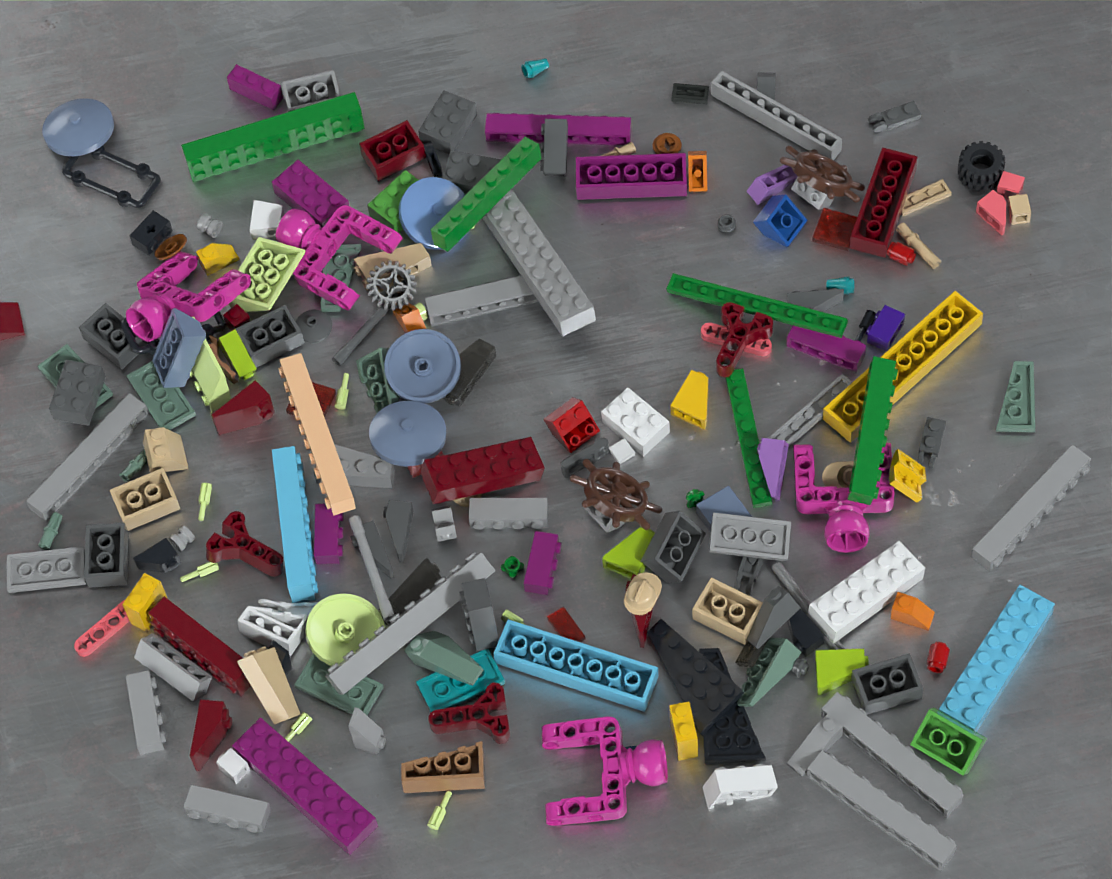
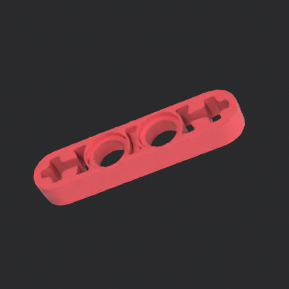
[701,323,772,356]
[74,599,129,657]

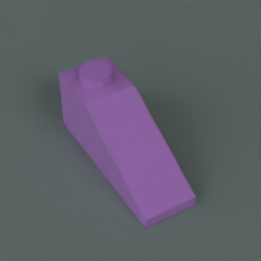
[747,165,798,205]
[757,438,789,501]

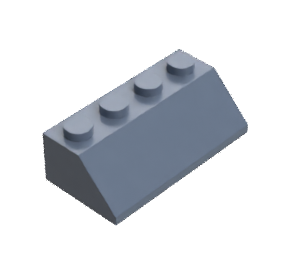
[152,308,206,388]

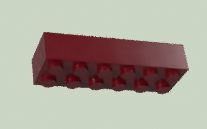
[850,147,918,258]
[420,437,545,504]
[148,596,251,697]

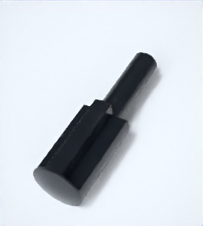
[855,310,876,342]

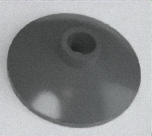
[296,309,332,343]

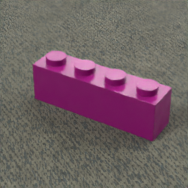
[787,326,866,373]

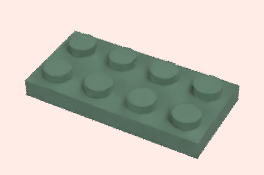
[37,344,113,409]
[126,361,196,430]
[294,653,384,715]

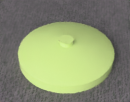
[305,594,385,666]

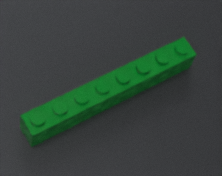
[431,137,542,252]
[847,356,898,505]

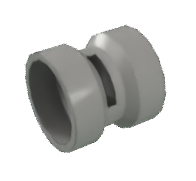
[197,214,222,238]
[168,525,196,552]

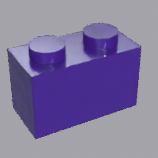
[866,305,905,352]

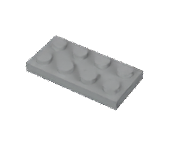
[709,513,791,561]
[7,546,86,593]

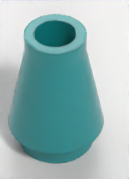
[521,58,549,78]
[826,276,855,295]

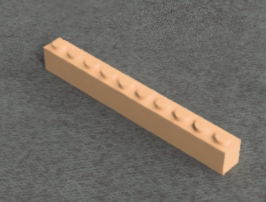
[278,353,356,516]

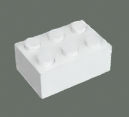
[601,387,670,457]

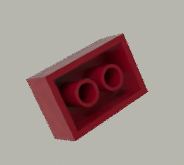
[359,120,426,181]

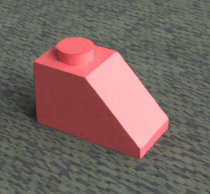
[976,190,1006,235]

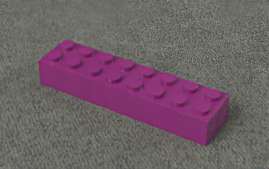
[232,717,378,855]

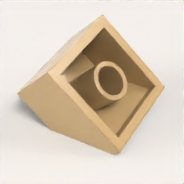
[143,427,188,473]

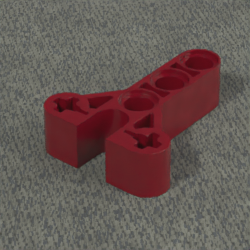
[716,302,773,377]
[206,511,283,577]
[428,683,510,744]

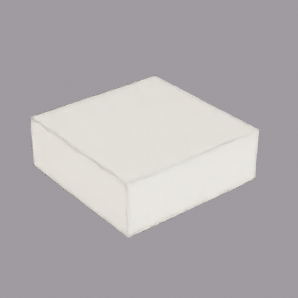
[609,438,635,464]

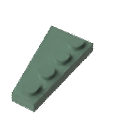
[321,244,361,312]
[996,361,1035,432]

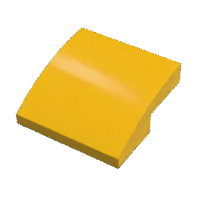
[889,449,926,503]

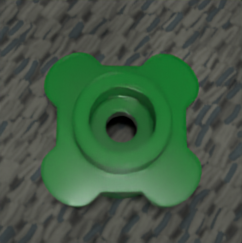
[686,489,705,508]
[501,556,524,578]

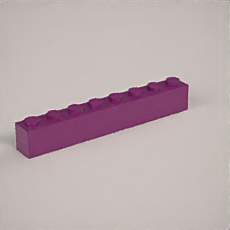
[485,113,631,146]

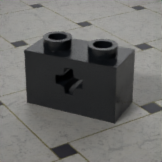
[129,210,173,256]

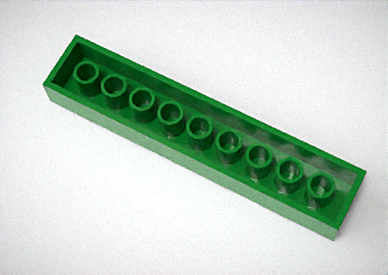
[181,92,365,182]

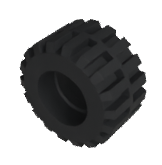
[957,141,1005,192]

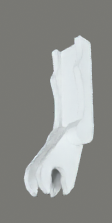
[258,599,317,616]

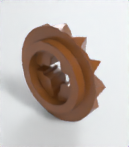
[653,133,682,154]

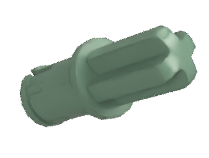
[119,449,147,482]
[38,512,63,550]

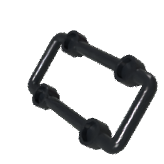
[62,145,161,208]
[121,311,226,355]

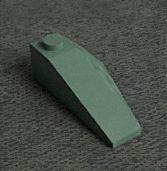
[356,347,399,413]
[404,631,483,686]
[737,638,801,707]

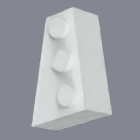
[238,606,309,656]
[703,764,778,809]

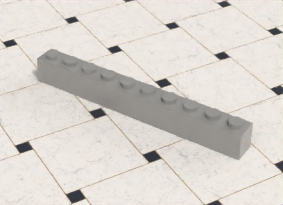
[325,552,495,695]

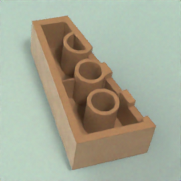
[401,741,485,793]

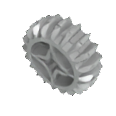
[366,260,417,311]

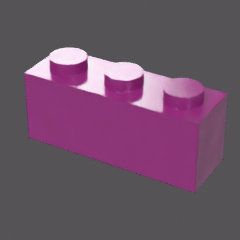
[227,64,284,110]
[314,503,344,564]
[524,531,562,595]

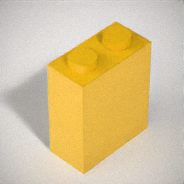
[122,573,168,632]
[669,702,698,761]

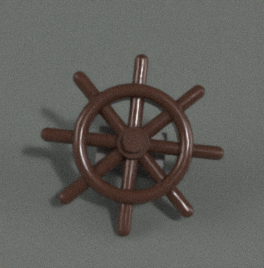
[780,146,865,210]
[570,459,662,532]

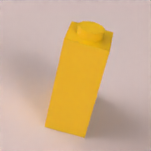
[670,370,708,430]

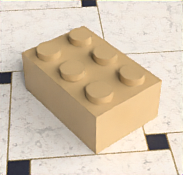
[109,468,180,531]
[692,577,763,645]

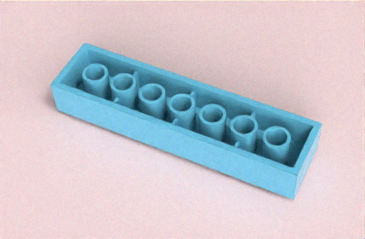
[272,446,319,603]
[939,585,1055,732]
[494,619,659,712]

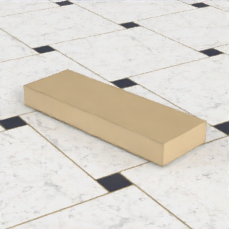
[901,179,952,217]

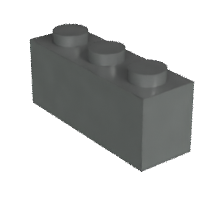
[540,119,568,176]

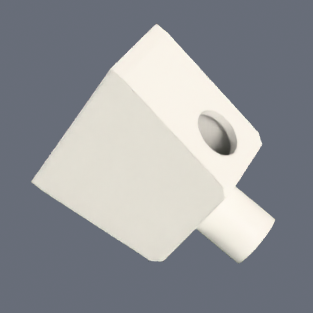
[250,200,284,240]

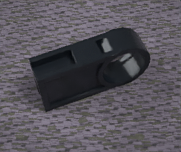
[423,141,443,177]

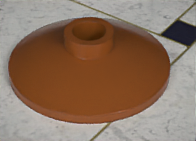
[155,234,187,260]

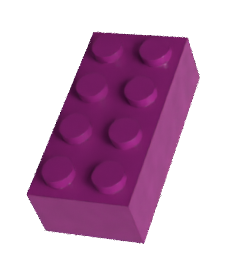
[272,160,349,227]

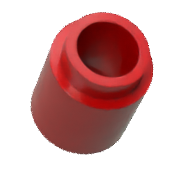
[887,242,916,266]
[926,642,950,673]

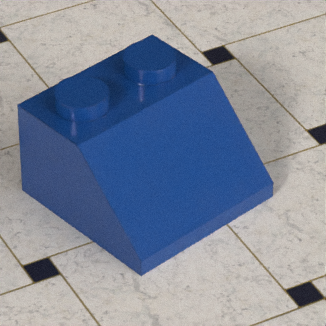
[753,194,808,247]

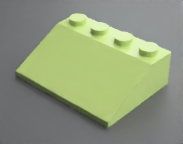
[228,237,306,312]
[190,317,231,412]

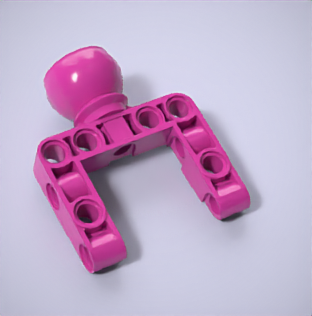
[276,205,403,311]
[126,251,251,342]
[793,442,895,553]
[542,717,668,826]

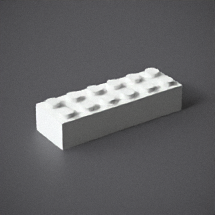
[807,541,926,644]

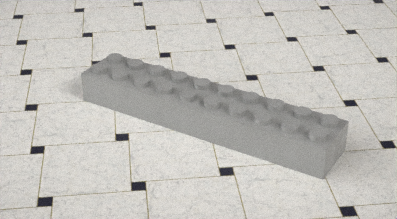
[482,189,596,337]

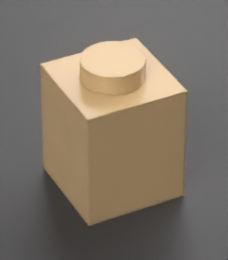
[1007,194,1031,225]

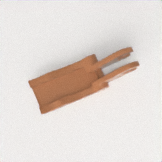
[209,336,238,384]

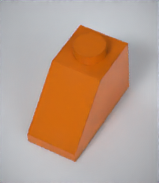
[688,151,707,192]
[393,303,426,333]
[891,592,935,631]

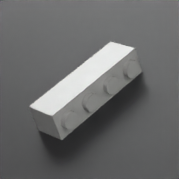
[469,498,548,529]
[134,633,212,702]
[126,670,167,755]
[184,785,271,833]

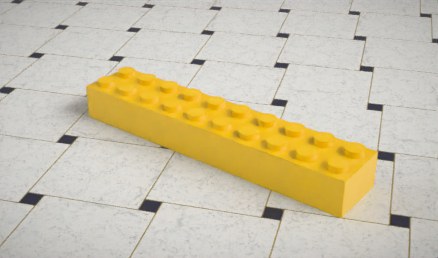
[823,291,983,443]

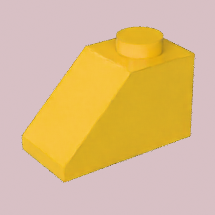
[196,243,240,276]

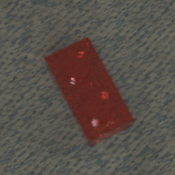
[547,607,586,642]

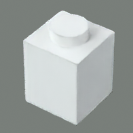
[216,748,250,784]

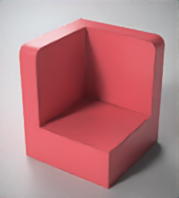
[997,171,1025,197]

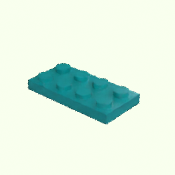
[416,649,505,712]

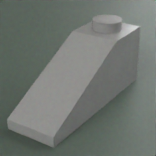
[348,707,386,755]
[787,713,843,777]

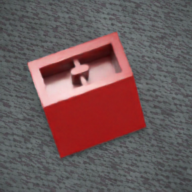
[543,397,600,453]

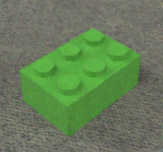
[367,170,418,233]
[910,708,987,776]

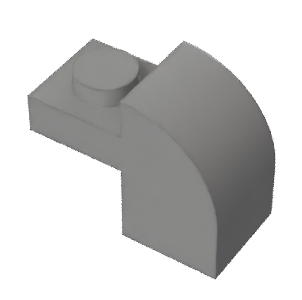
[432,505,457,542]

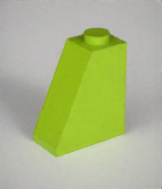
[217,329,257,380]
[602,527,655,578]
[815,649,869,695]

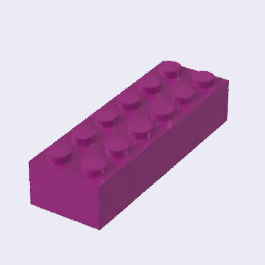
[576,153,687,200]

